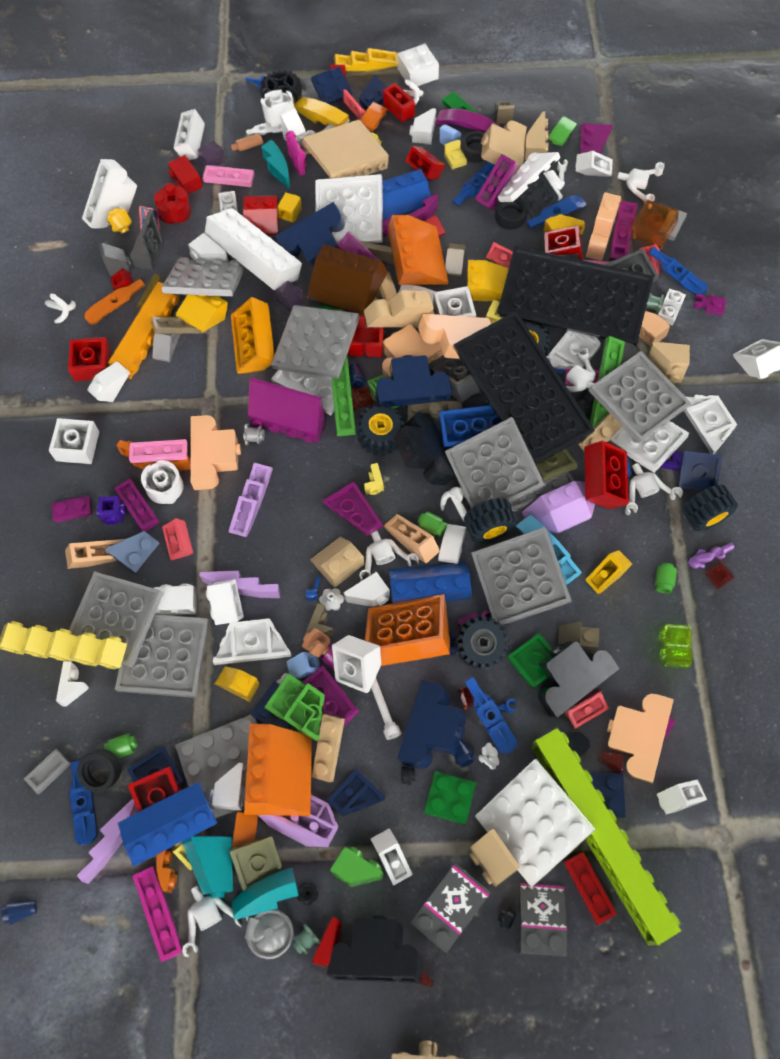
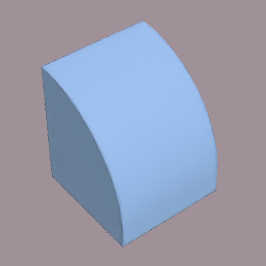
[440,124,462,145]
[286,652,320,680]

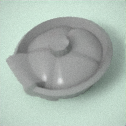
[244,909,293,959]

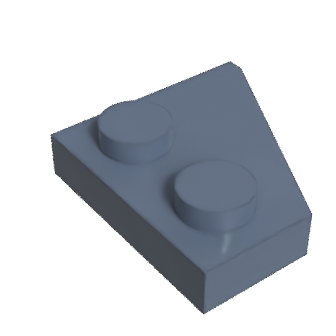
[105,531,159,574]

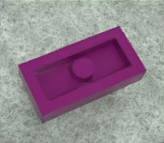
[51,495,93,523]

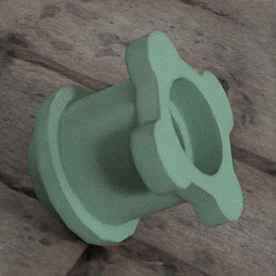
[646,293,664,315]
[292,923,320,955]

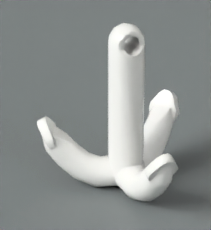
[404,80,424,105]
[45,294,76,323]
[440,487,467,521]

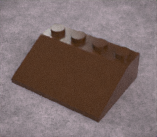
[307,244,388,315]

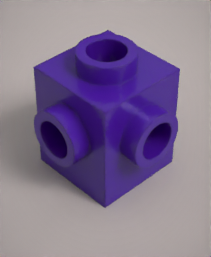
[96,496,126,525]

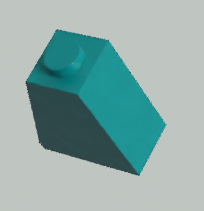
[182,836,233,899]

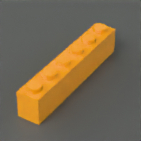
[108,282,180,379]

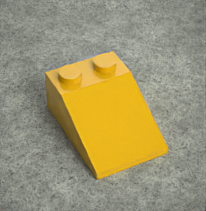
[467,260,509,301]

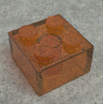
[631,200,679,249]

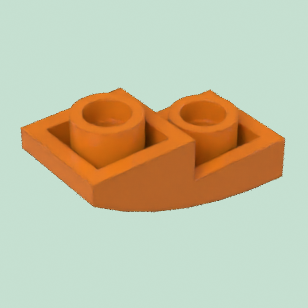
[360,102,387,132]
[232,811,258,848]
[156,848,177,893]

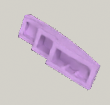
[228,463,273,537]
[200,571,280,598]
[77,799,138,884]

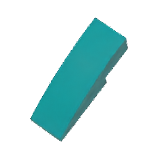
[261,140,290,189]
[231,867,298,920]

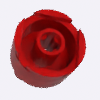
[154,183,191,224]

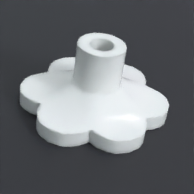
[319,588,344,611]
[479,743,499,770]

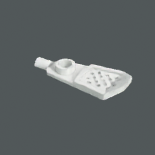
[246,122,282,135]

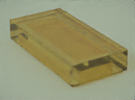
[136,274,160,310]

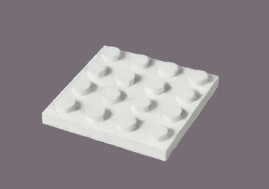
[316,174,383,243]
[475,759,596,887]

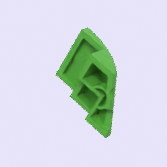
[264,673,325,741]

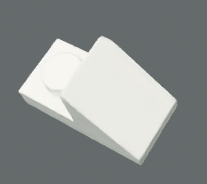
[56,661,89,706]

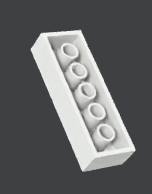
[204,208,302,290]

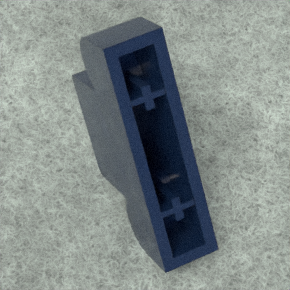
[275,202,345,266]
[376,355,452,408]
[397,680,466,769]

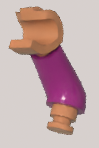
[302,628,334,670]

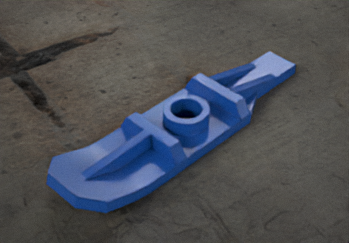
[452,161,495,206]
[527,195,586,229]
[649,247,708,295]
[464,677,518,754]
[69,761,97,846]

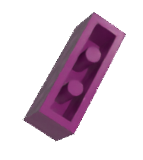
[475,154,519,211]

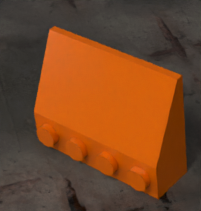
[388,215,449,285]
[365,594,450,666]
[244,724,312,816]

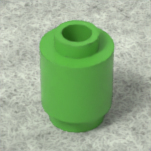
[418,511,447,537]
[655,563,677,593]
[104,733,138,759]

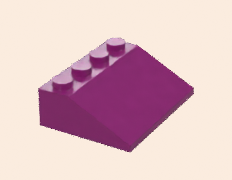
[248,378,326,444]

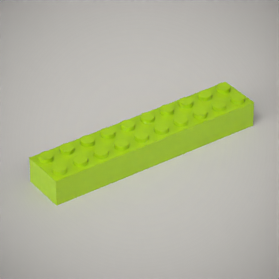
[531,728,681,946]

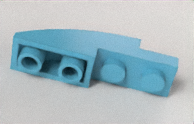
[516,514,582,585]

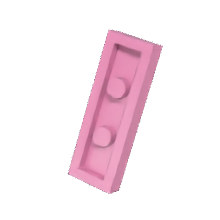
[203,165,255,187]
[129,439,188,463]

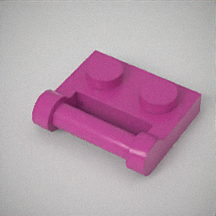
[285,130,307,176]

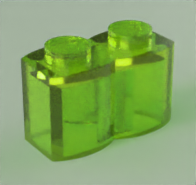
[659,624,692,669]

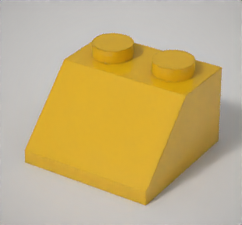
[176,294,228,332]

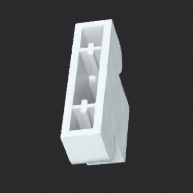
[82,159,137,228]

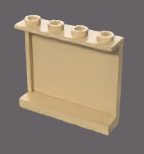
[302,120,389,179]

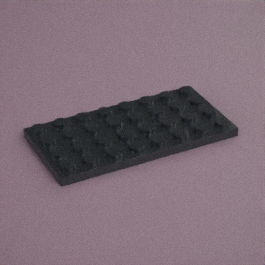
[497,246,654,346]
[453,311,595,465]

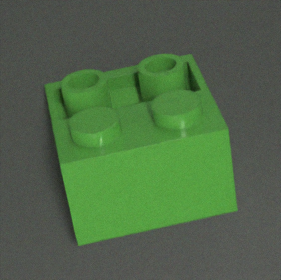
[330,847,384,887]

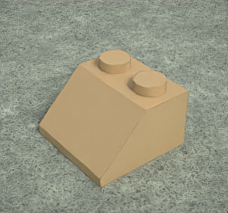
[647,342,690,384]
[310,537,364,588]
[469,829,520,887]

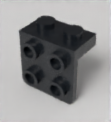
[519,171,559,218]

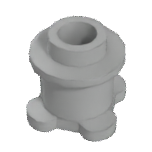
[243,423,265,445]

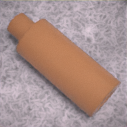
[230,133,263,152]

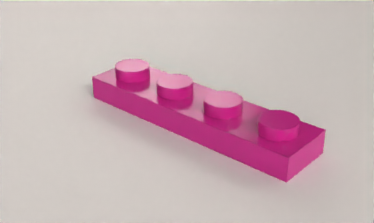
[132,866,183,962]

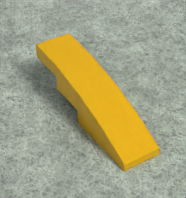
[334,48,397,71]
[294,97,349,127]

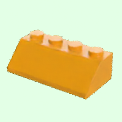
[231,297,275,374]

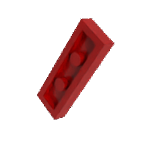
[564,852,617,925]

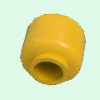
[106,207,132,234]

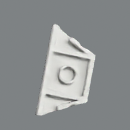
[547,331,601,370]
[683,394,737,454]
[213,618,291,665]

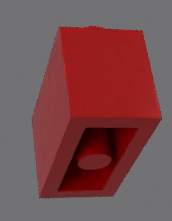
[383,83,415,123]
[405,146,445,180]
[168,155,203,195]

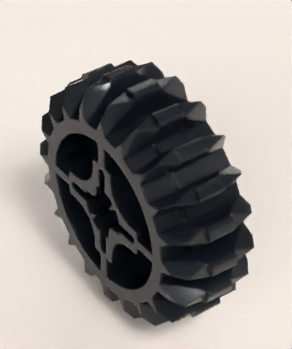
[260,70,302,104]

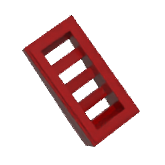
[312,917,342,967]

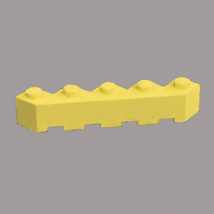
[0,621,127,669]

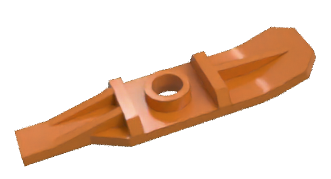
[85,279,145,325]

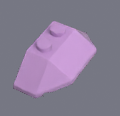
[522,481,595,534]
[258,795,338,847]

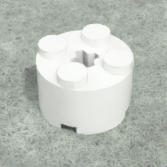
[261,90,295,127]
[141,460,183,504]

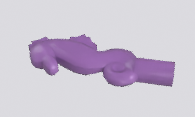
[688,542,735,569]

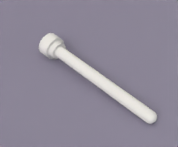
[371,678,402,740]

